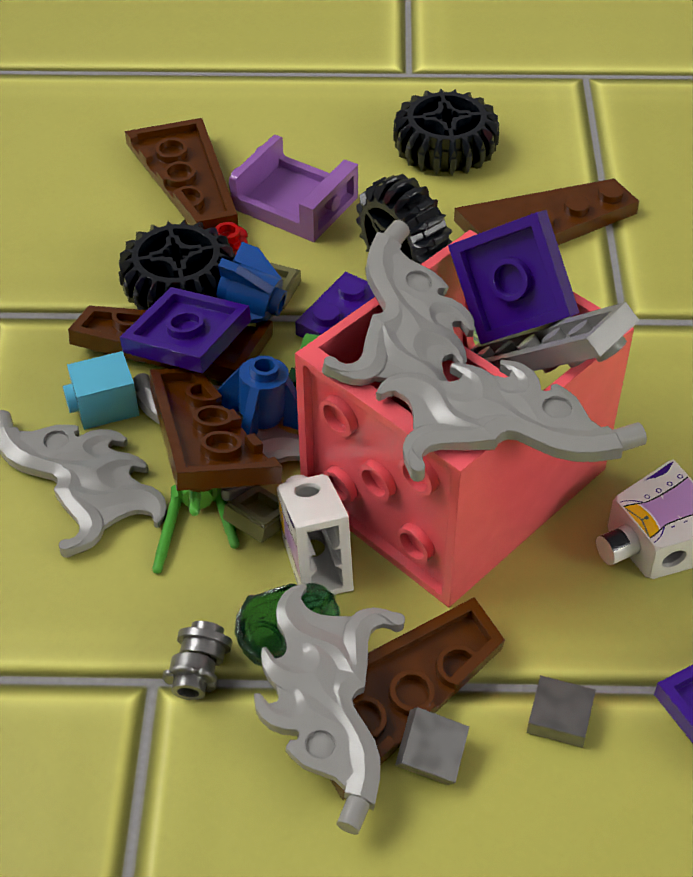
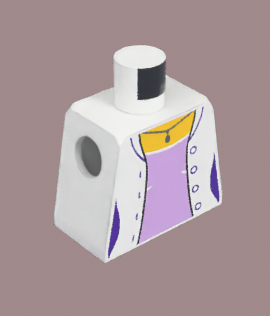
[596,459,693,579]
[277,474,354,602]

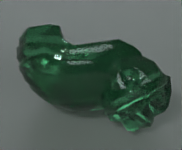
[234,583,341,667]

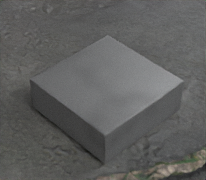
[527,675,596,748]
[395,707,469,785]

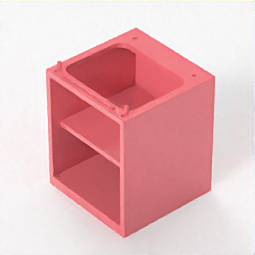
[295,230,634,608]

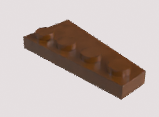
[125,118,238,229]
[454,178,639,245]
[68,305,273,383]
[150,368,283,492]
[330,597,505,801]

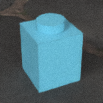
[62,351,140,430]

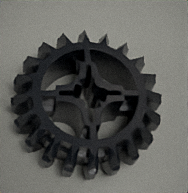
[393,88,500,176]
[356,173,452,264]
[118,220,235,310]

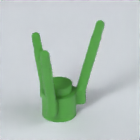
[152,485,240,574]

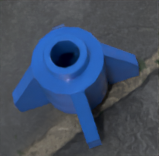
[216,242,287,324]
[217,356,298,435]

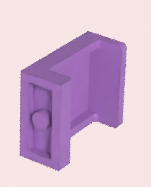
[229,134,358,242]

